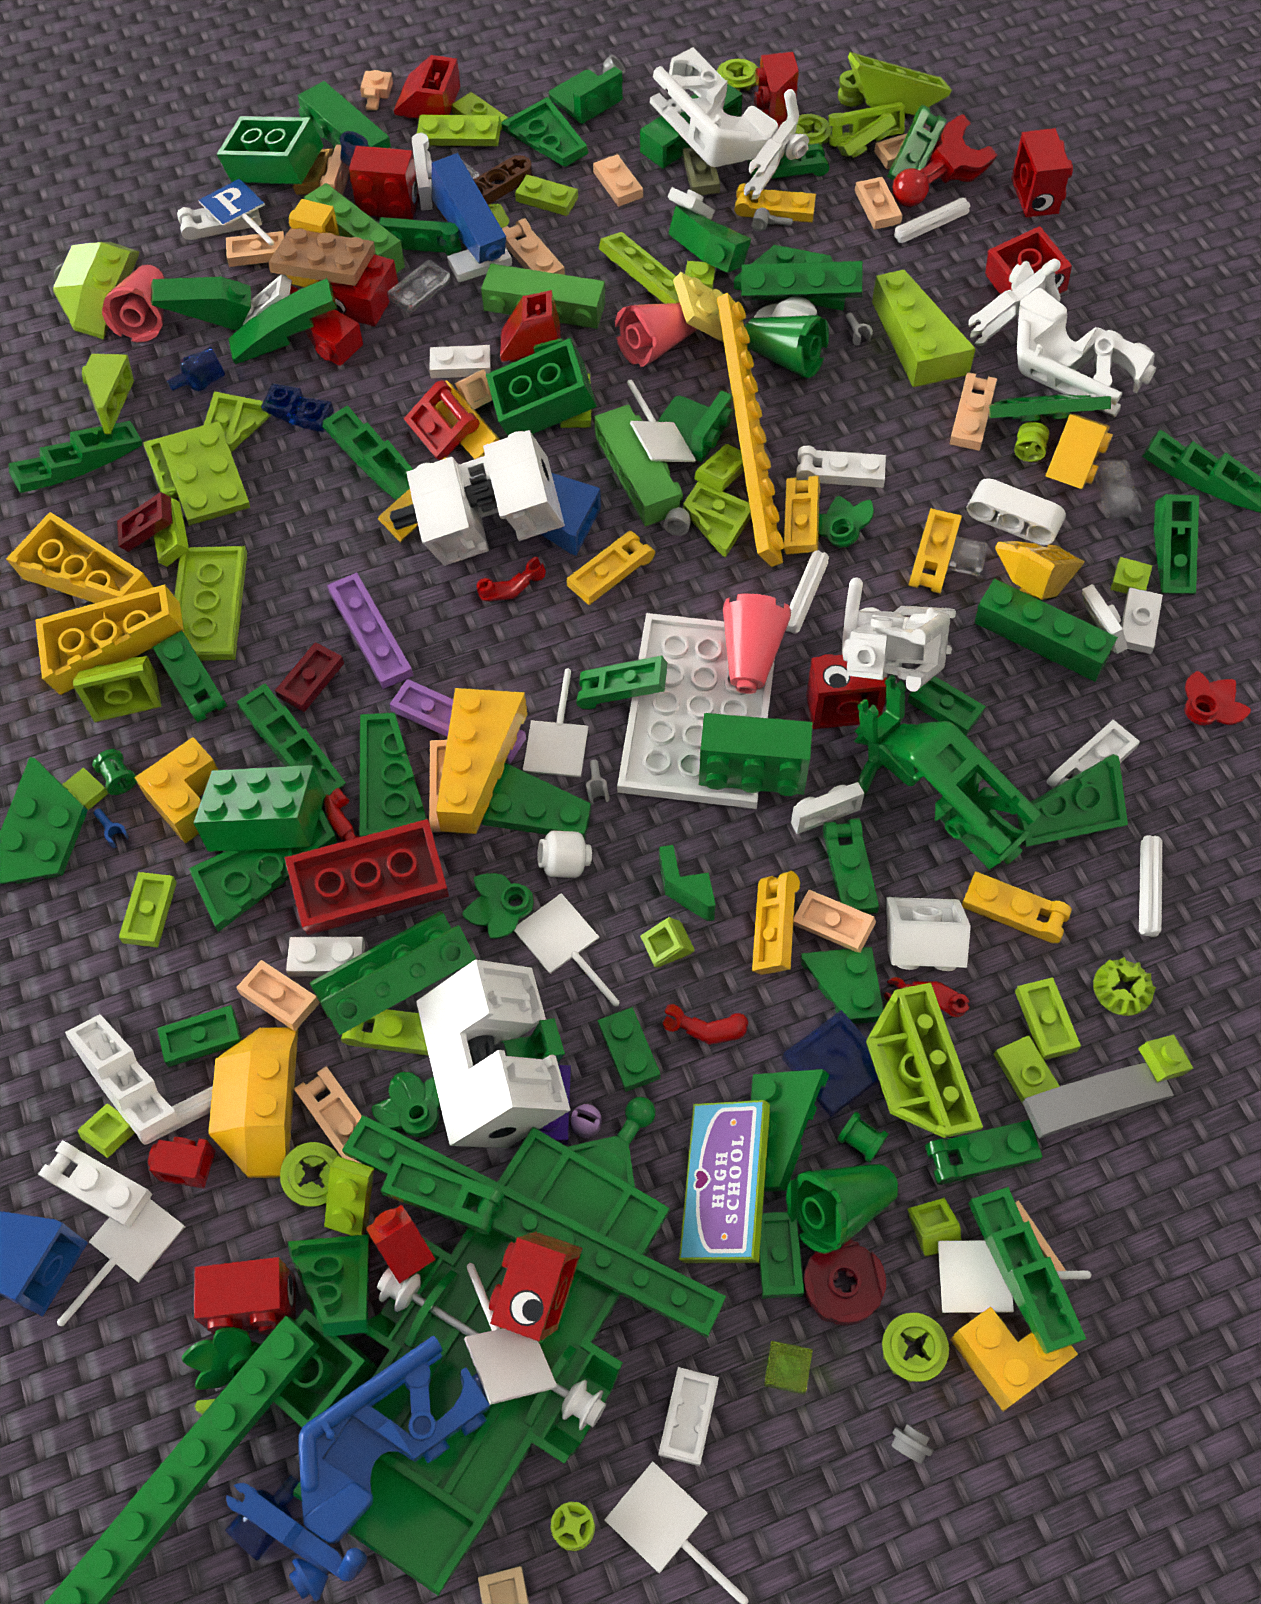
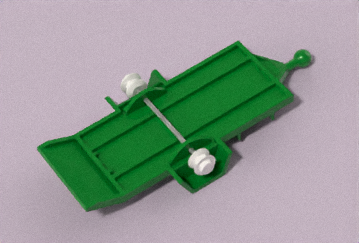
[293,1097,670,1596]

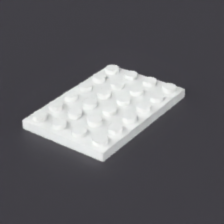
[617,613,775,809]

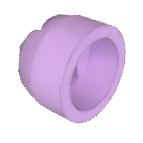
[570,1104,602,1138]

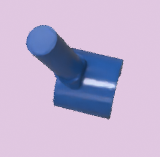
[93,808,129,848]

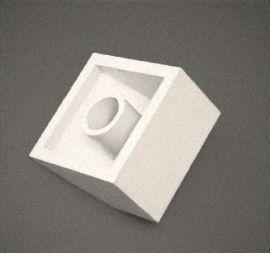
[886,897,971,971]

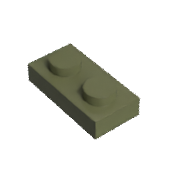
[682,148,720,195]

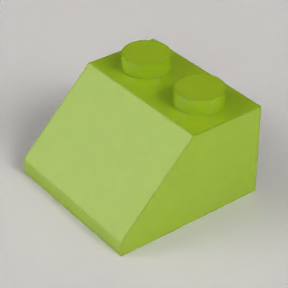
[73,656,162,722]

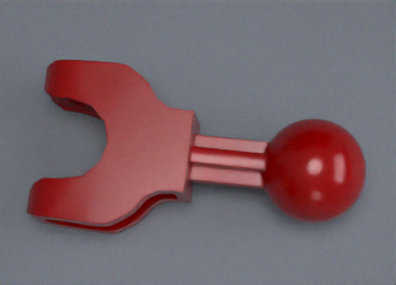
[892,114,998,207]

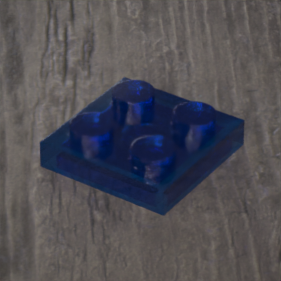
[782,1010,879,1117]

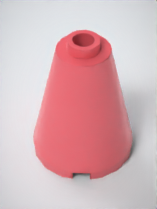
[102,265,165,343]
[615,303,697,367]
[723,594,791,694]

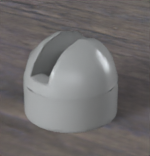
[602,55,625,75]
[664,507,691,536]

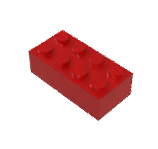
[284,819,449,935]

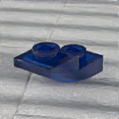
[261,383,334,433]

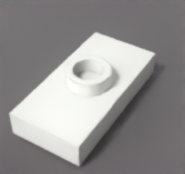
[668,187,715,220]
[447,247,512,283]
[1082,584,1128,654]
[1121,588,1163,654]
[658,1367,719,1467]

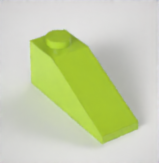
[82,354,134,434]

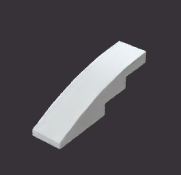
[65,1014,179,1143]

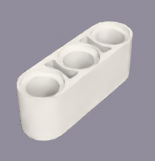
[967,479,1066,545]

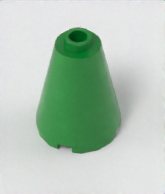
[744,315,829,378]
[786,1164,898,1254]

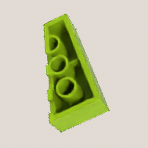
[872,270,976,387]

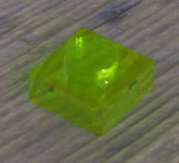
[764,1340,813,1395]

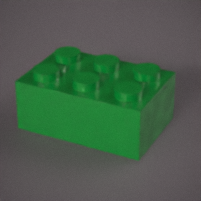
[216,116,324,184]
[486,338,597,436]
[698,713,813,796]
[193,765,325,851]

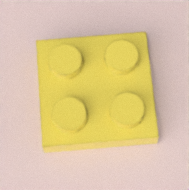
[673,272,724,342]

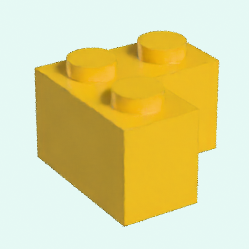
[286,199,340,287]
[1046,414,1113,489]
[134,737,218,844]
[950,1306,1078,1411]

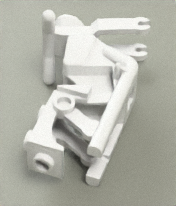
[650,47,809,199]
[969,259,1157,418]
[842,577,956,691]

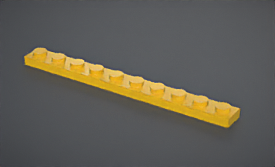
[717,293,784,567]

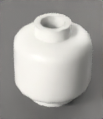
[537,831,592,878]

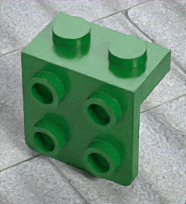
[549,67,623,124]
[657,390,734,462]

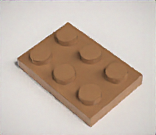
[269,228,375,286]

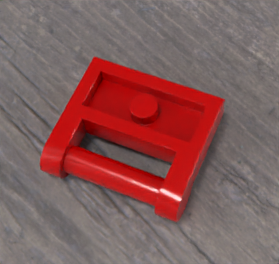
[404,380,480,460]

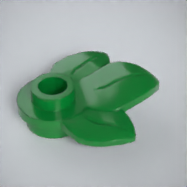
[818,496,874,548]
[462,873,534,939]
[372,1072,440,1138]
[182,1327,260,1390]

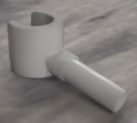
[751,208,793,232]
[846,312,873,345]
[586,760,610,804]

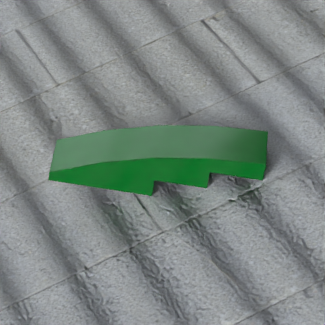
[228,278,337,365]
[323,405,413,500]
[8,421,142,494]
[1141,429,1261,513]
[237,683,346,798]
[968,1187,1086,1354]

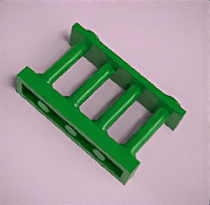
[309,911,476,1036]

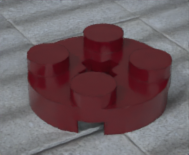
[803,1240,886,1325]

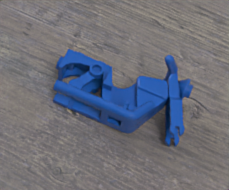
[226,1335,490,1602]

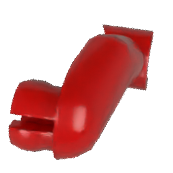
[476,557,546,602]
[323,788,359,841]
[884,977,970,1017]
[663,1004,748,1045]

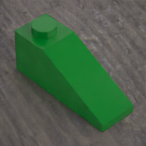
[668,205,751,273]
[151,277,251,331]
[1154,494,1199,594]

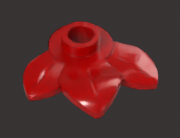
[1184,671,1251,725]

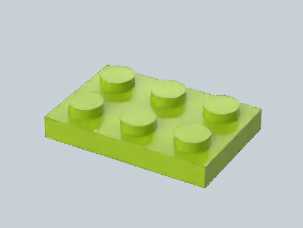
[158,421,250,525]

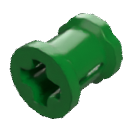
[92,749,136,795]
[837,1111,889,1163]

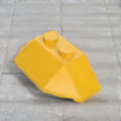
[995,541,1084,600]
[208,1027,298,1178]

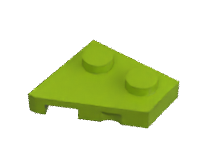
[204,391,273,452]
[683,481,751,557]

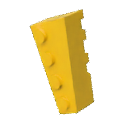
[6,512,153,603]
[35,584,184,695]
[436,688,527,834]

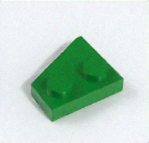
[800,947,883,1025]

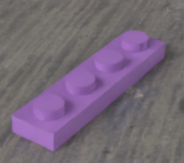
[327,572,413,689]
[389,679,526,765]

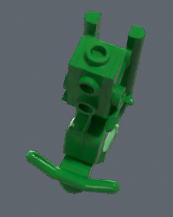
[854,675,1041,870]

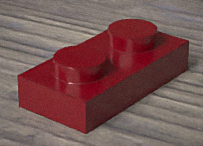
[117,492,172,552]
[275,642,344,712]

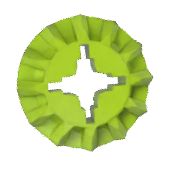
[717,59,758,91]
[795,114,832,145]
[1093,957,1156,1016]
[280,1142,340,1207]
[882,1313,949,1382]

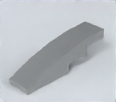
[1022,1063,1174,1139]

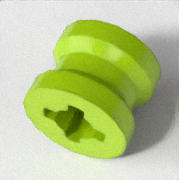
[838,70,865,107]
[1014,422,1050,462]
[550,1501,595,1552]

